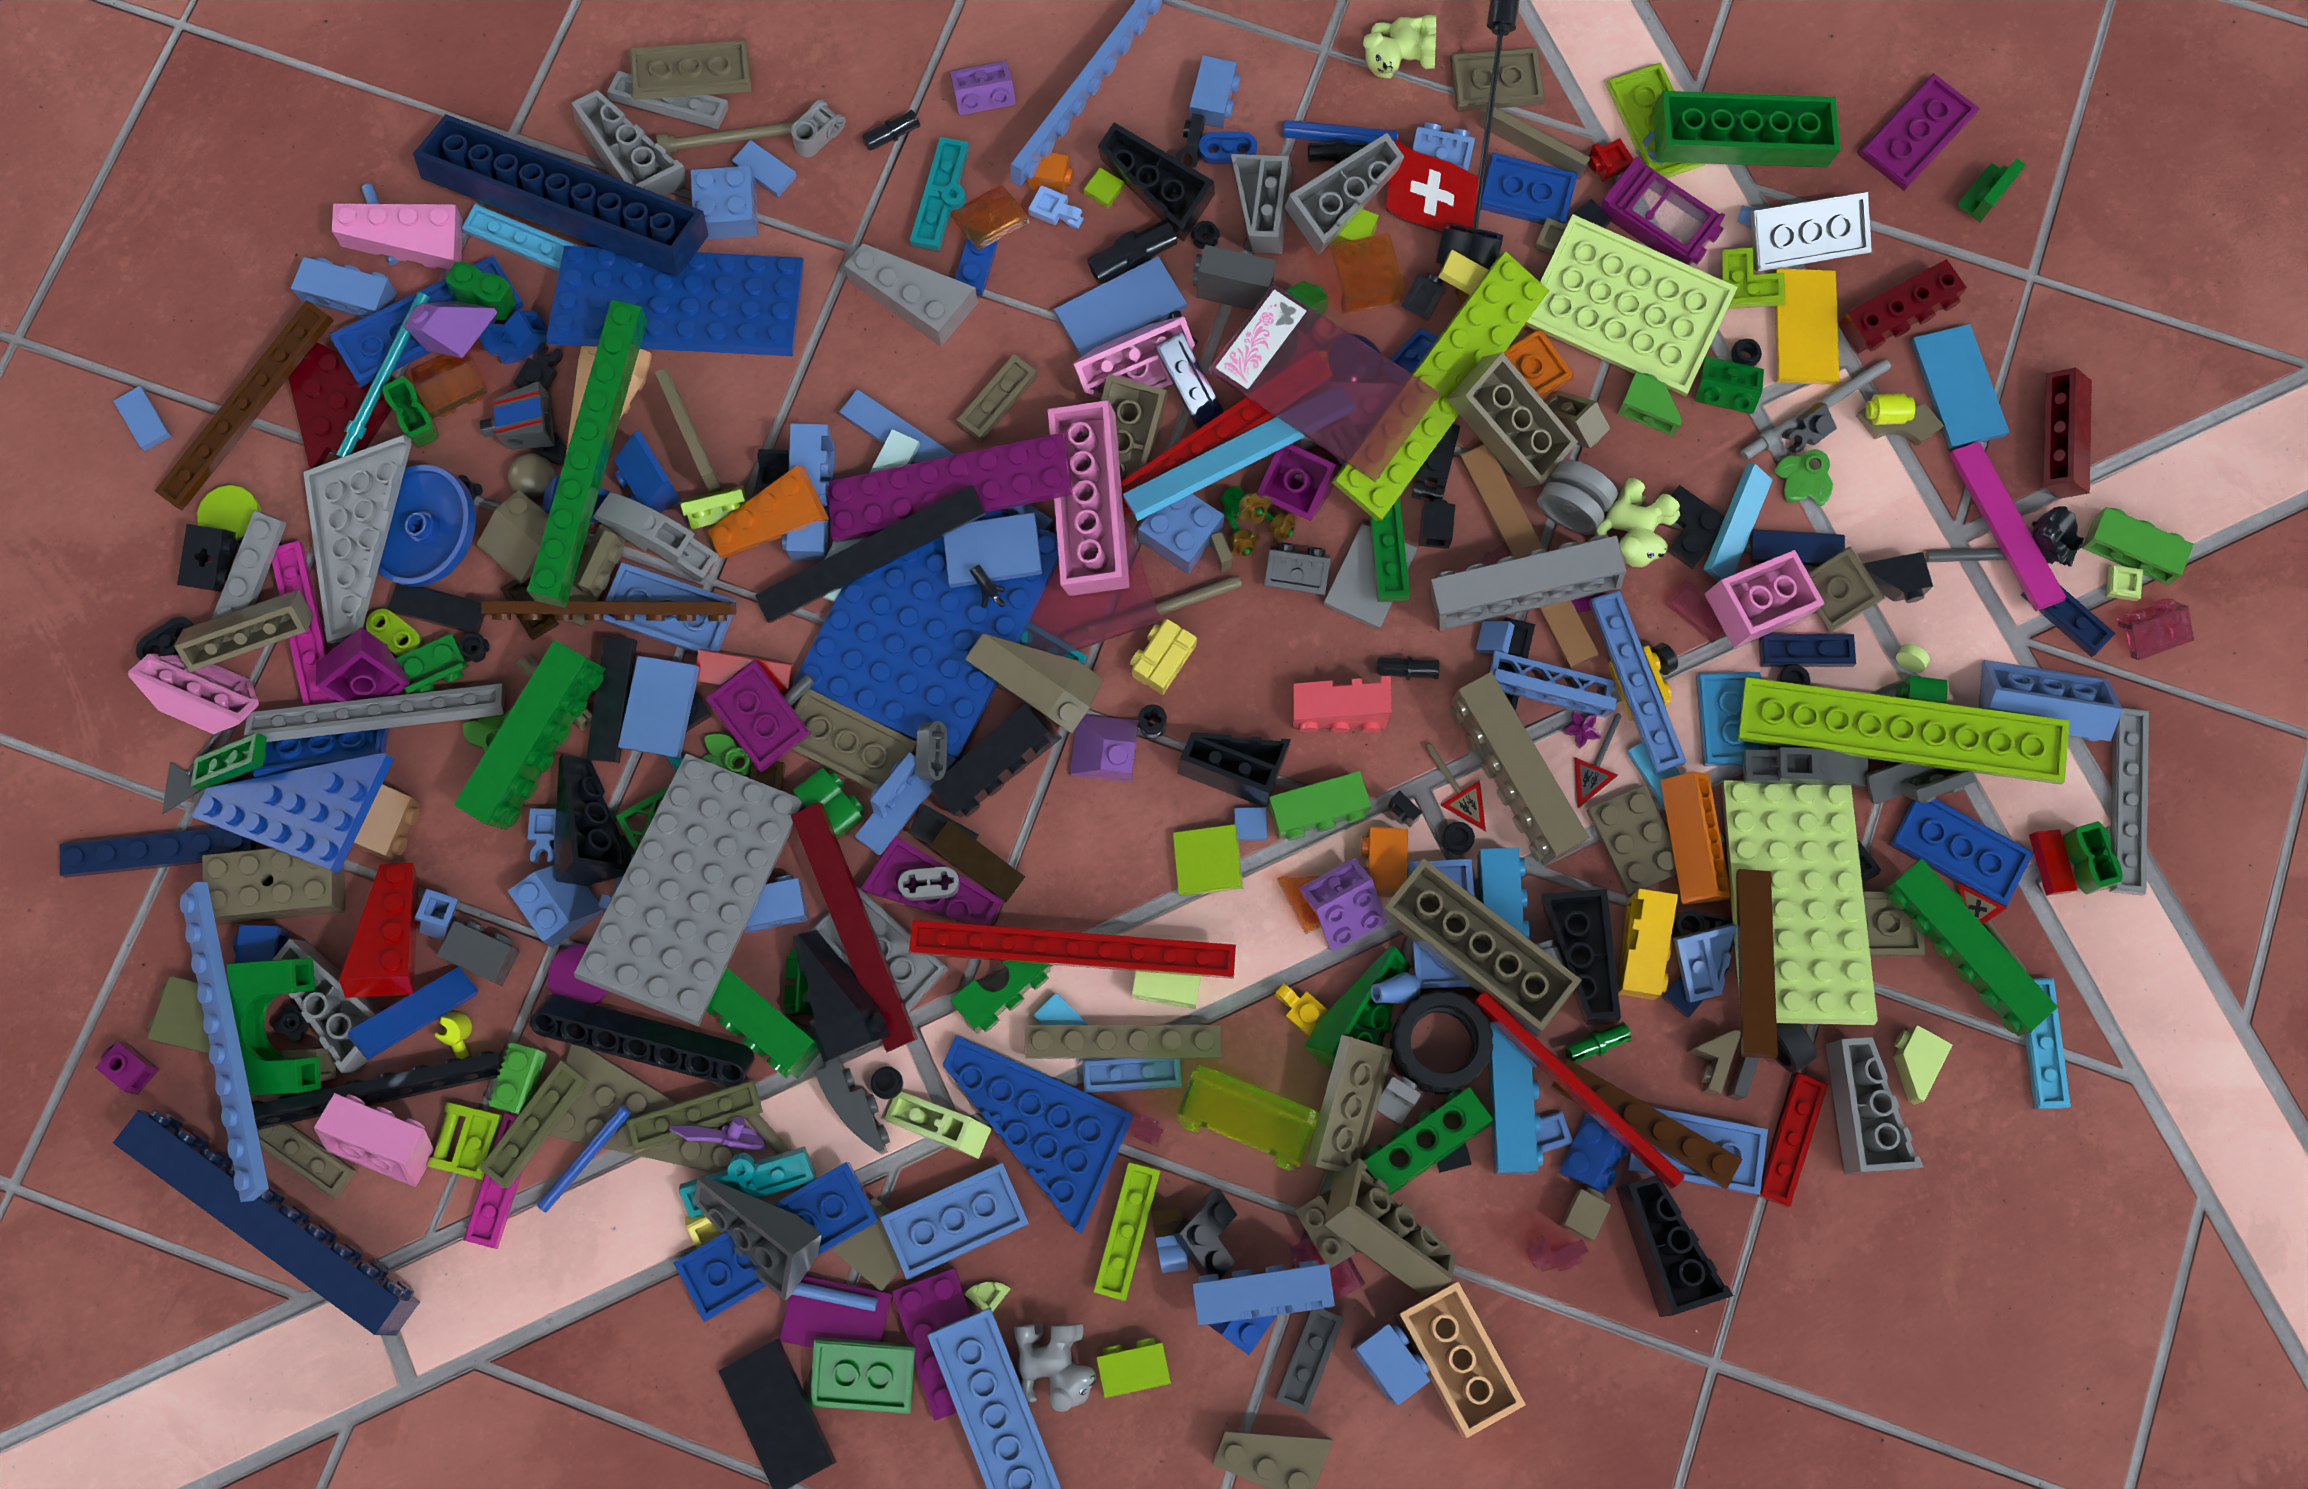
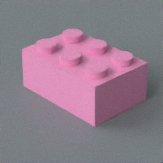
[1705,550,1825,648]
[314,1093,434,1187]

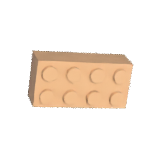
[1396,1282,1526,1438]

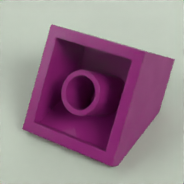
[1256,444,1341,521]
[316,627,410,702]

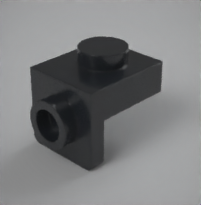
[755,449,789,495]

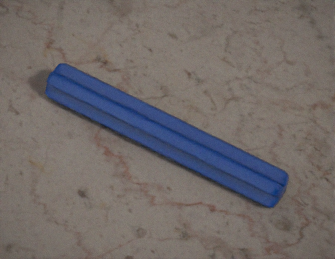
[1282,120,1398,144]

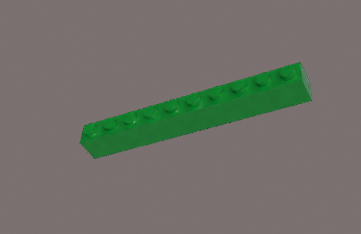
[527,300,648,608]

